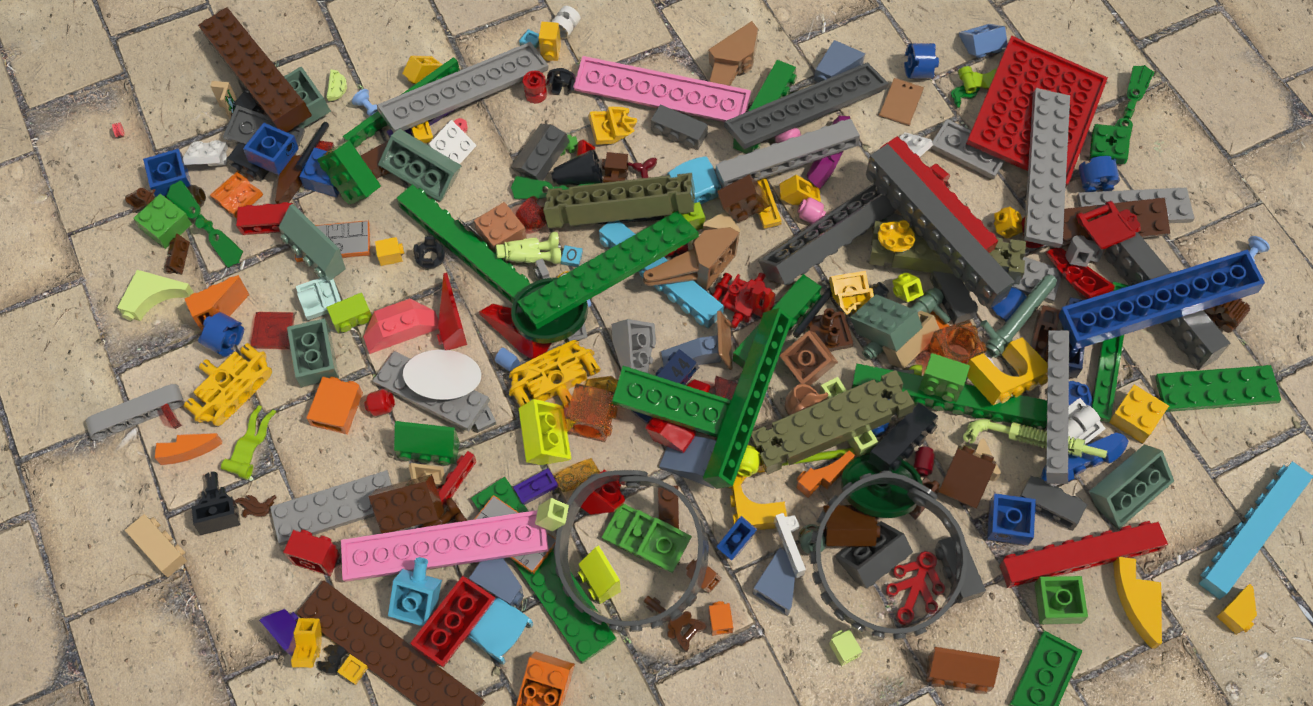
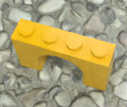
[967,337,1048,405]
[728,462,787,531]

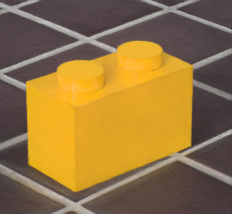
[539,21,561,61]

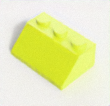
[519,399,571,465]

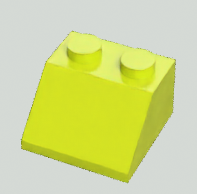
[577,546,621,604]

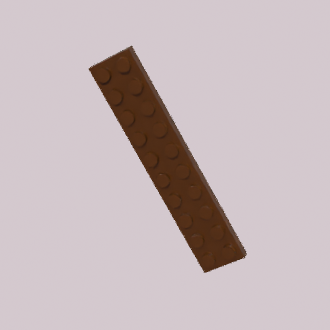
[297,580,486,706]

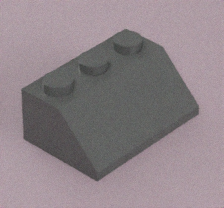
[511,124,570,181]
[835,521,913,589]

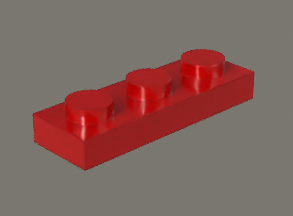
[438,451,477,508]

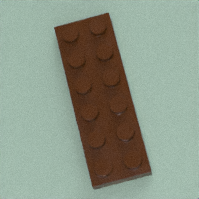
[1061,197,1171,247]

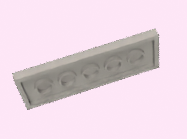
[1077,187,1195,223]
[373,351,490,432]
[270,470,392,546]

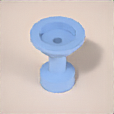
[352,89,378,117]
[1248,236,1270,262]

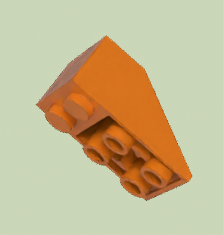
[185,275,249,331]
[516,651,575,706]

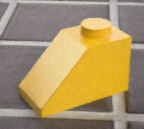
[402,56,443,84]
[780,175,821,205]
[1216,584,1257,635]

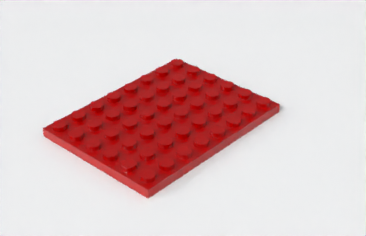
[966,35,1108,188]

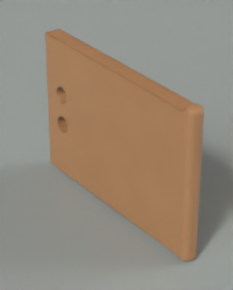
[879,78,924,126]
[717,311,733,370]

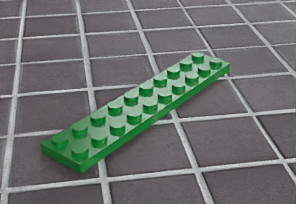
[517,211,699,329]
[471,477,617,664]

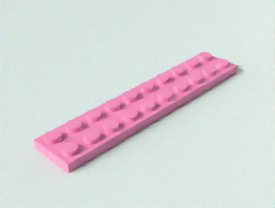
[574,56,751,122]
[341,510,548,582]

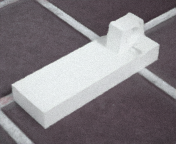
[774,513,806,578]

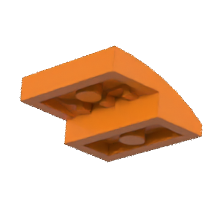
[210,172,263,218]

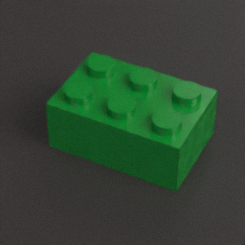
[317,140,381,205]

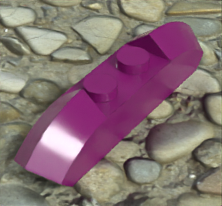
[807,116,851,189]

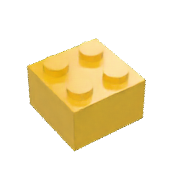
[1109,385,1169,444]

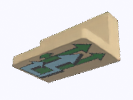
[210,81,237,119]

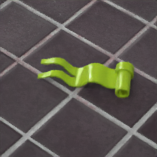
[958,66,997,93]
[221,405,276,480]

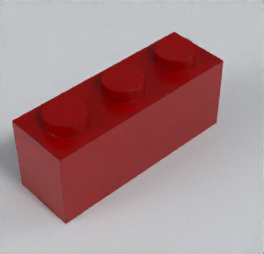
[236,202,293,235]

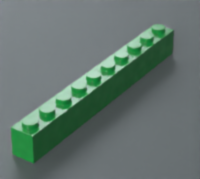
[397,184,530,304]
[703,308,793,489]
[851,363,1048,430]

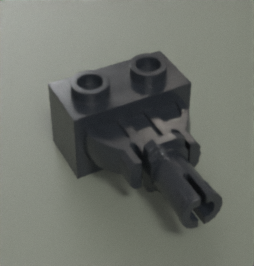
[191,471,241,535]

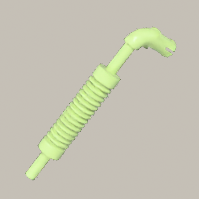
[963,419,1107,458]

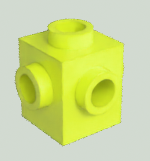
[892,273,924,302]

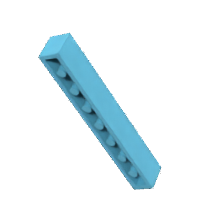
[599,220,724,329]
[1199,461,1313,600]

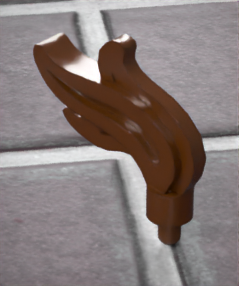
[235,495,276,518]

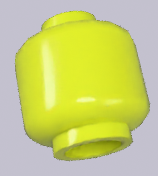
[738,445,761,477]

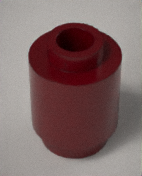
[913,446,935,478]

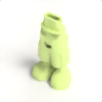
[496,232,561,264]

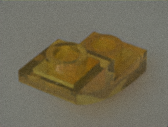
[554,458,600,493]

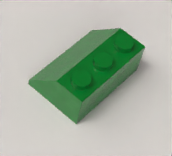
[394,421,460,466]

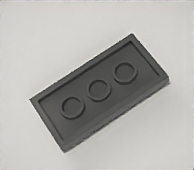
[223,105,305,155]

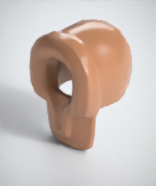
[785,384,829,416]

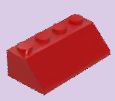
[410,576,496,668]

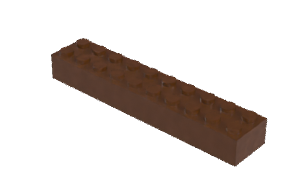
[198,7,312,132]

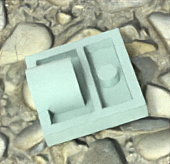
[296,277,341,321]

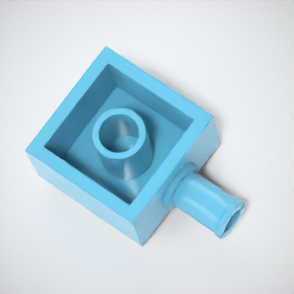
[388,557,442,626]

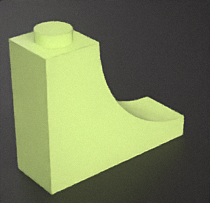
[117,270,194,321]

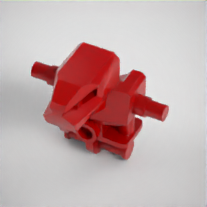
[712,272,776,329]

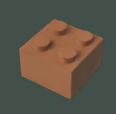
[474,202,527,253]
[780,331,838,386]

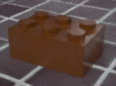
[368,474,445,534]

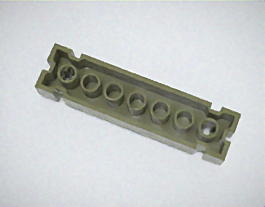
[543,173,695,228]
[869,221,1026,285]
[750,370,914,475]

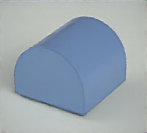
[495,347,520,372]

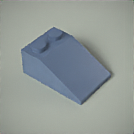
[659,436,716,489]

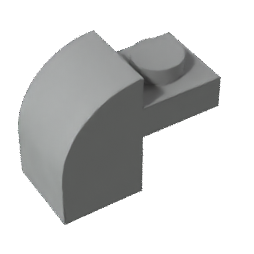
[1065,236,1105,267]

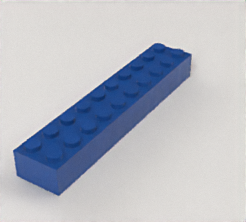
[1058,249,1265,350]

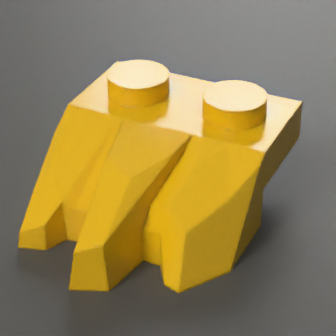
[588,107,637,145]
[829,271,874,315]

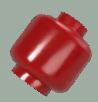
[364,389,395,417]

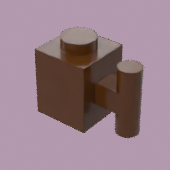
[602,152,629,183]

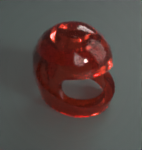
[515,196,546,231]

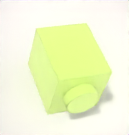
[535,498,569,532]
[829,629,862,666]

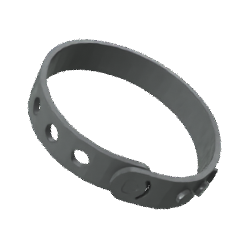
[554,470,709,632]
[809,471,968,640]

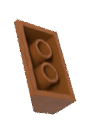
[926,647,1000,694]

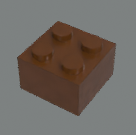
[717,174,770,222]

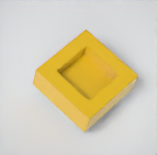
[337,654,368,685]

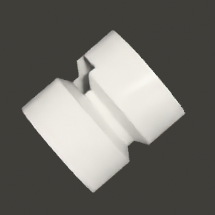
[552,6,581,39]

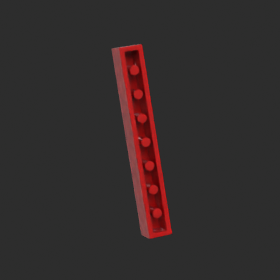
[880,136,998,253]
[999,521,1168,588]

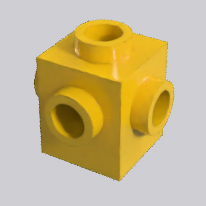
[994,207,1023,239]

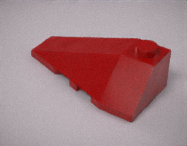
[479,304,551,359]

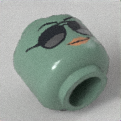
[798,524,826,554]

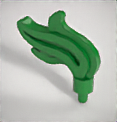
[951,83,981,108]

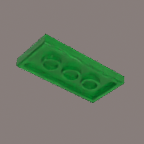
[1009,630,1083,706]

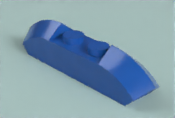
[1041,432,1129,481]

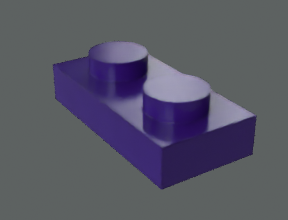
[513,468,558,505]

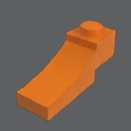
[796,450,855,498]

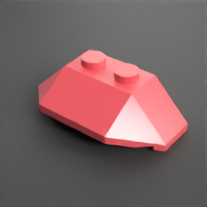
[363,299,439,354]

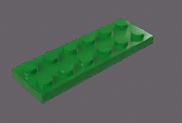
[1155,365,1281,412]
[611,366,731,437]

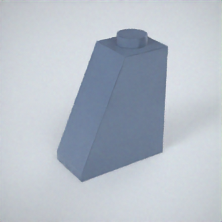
[814,40,865,83]
[753,548,795,616]
[469,558,524,607]

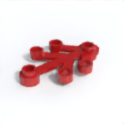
[886,551,945,625]

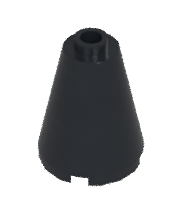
[551,149,603,186]

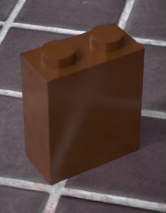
[939,445,996,509]
[823,505,880,546]

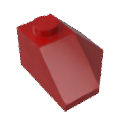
[581,470,625,515]

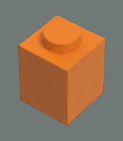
[708,601,733,636]

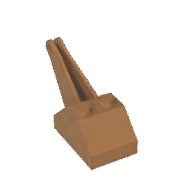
[708,21,758,86]
[643,227,740,291]

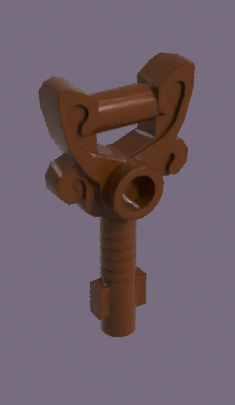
[644,596,707,652]

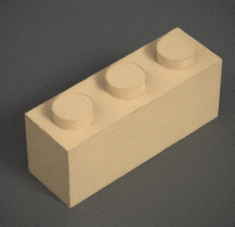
[882,311,941,369]
[125,514,187,577]

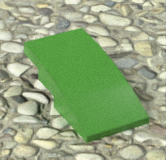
[601,504,692,573]

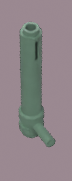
[980,274,1057,357]
[862,288,952,360]

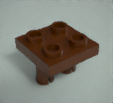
[808,308,853,351]

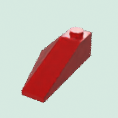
[1046,247,1115,300]
[437,272,467,350]
[645,379,710,453]

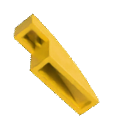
[1113,557,1162,649]

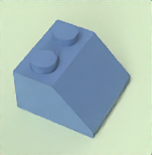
[959,24,1007,58]

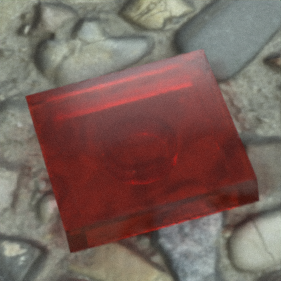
[251,312,295,349]

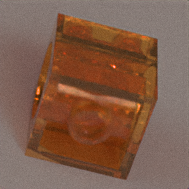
[928,319,987,364]
[565,383,618,442]

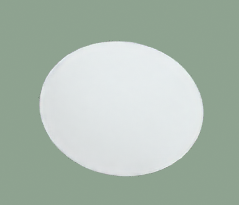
[403,350,481,400]

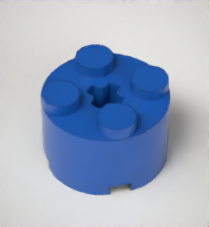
[904,43,939,79]
[1078,156,1120,192]
[198,312,244,357]

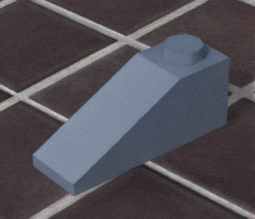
[661,335,721,367]

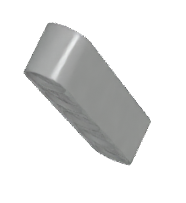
[85,384,184,440]

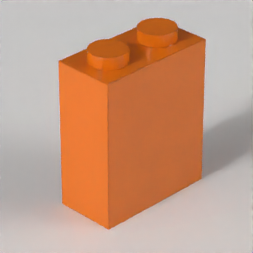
[306,377,363,435]

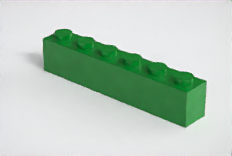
[733,60,797,154]
[732,274,821,368]

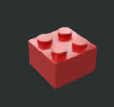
[283,529,340,577]

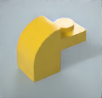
[291,618,322,668]

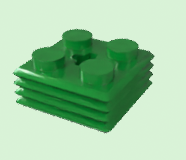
[1089,124,1131,164]

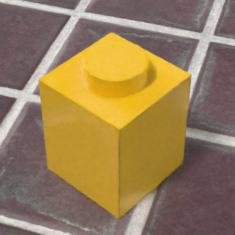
[375,237,405,266]

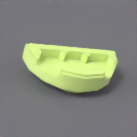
[327,69,347,101]

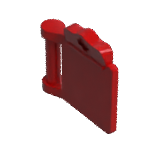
[1076,201,1141,249]

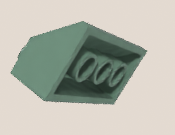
[378,128,462,202]
[279,204,346,282]
[1089,444,1174,529]

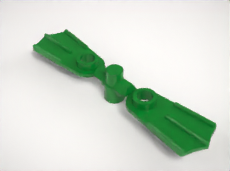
[1109,65,1155,145]
[511,176,590,199]
[166,180,243,268]

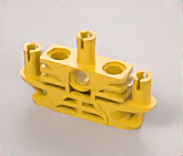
[509,340,601,408]
[184,343,272,426]

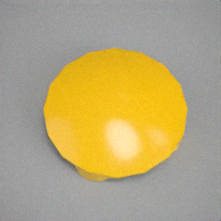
[878,220,915,252]

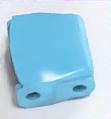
[667,156,722,204]
[467,597,534,665]

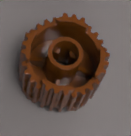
[1203,299,1250,333]

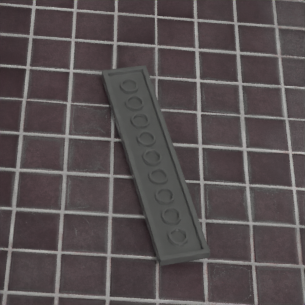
[724,62,889,149]

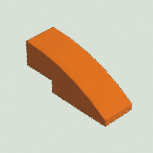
[155,433,222,465]

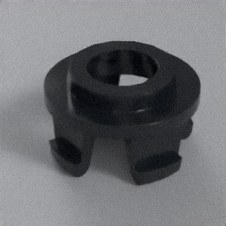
[546,68,576,95]
[413,236,445,269]

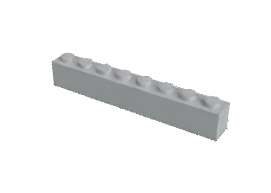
[716,119,860,188]
[1046,331,1069,484]

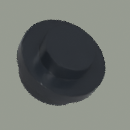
[871,282,889,298]

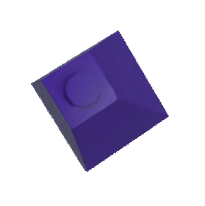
[259,609,299,657]

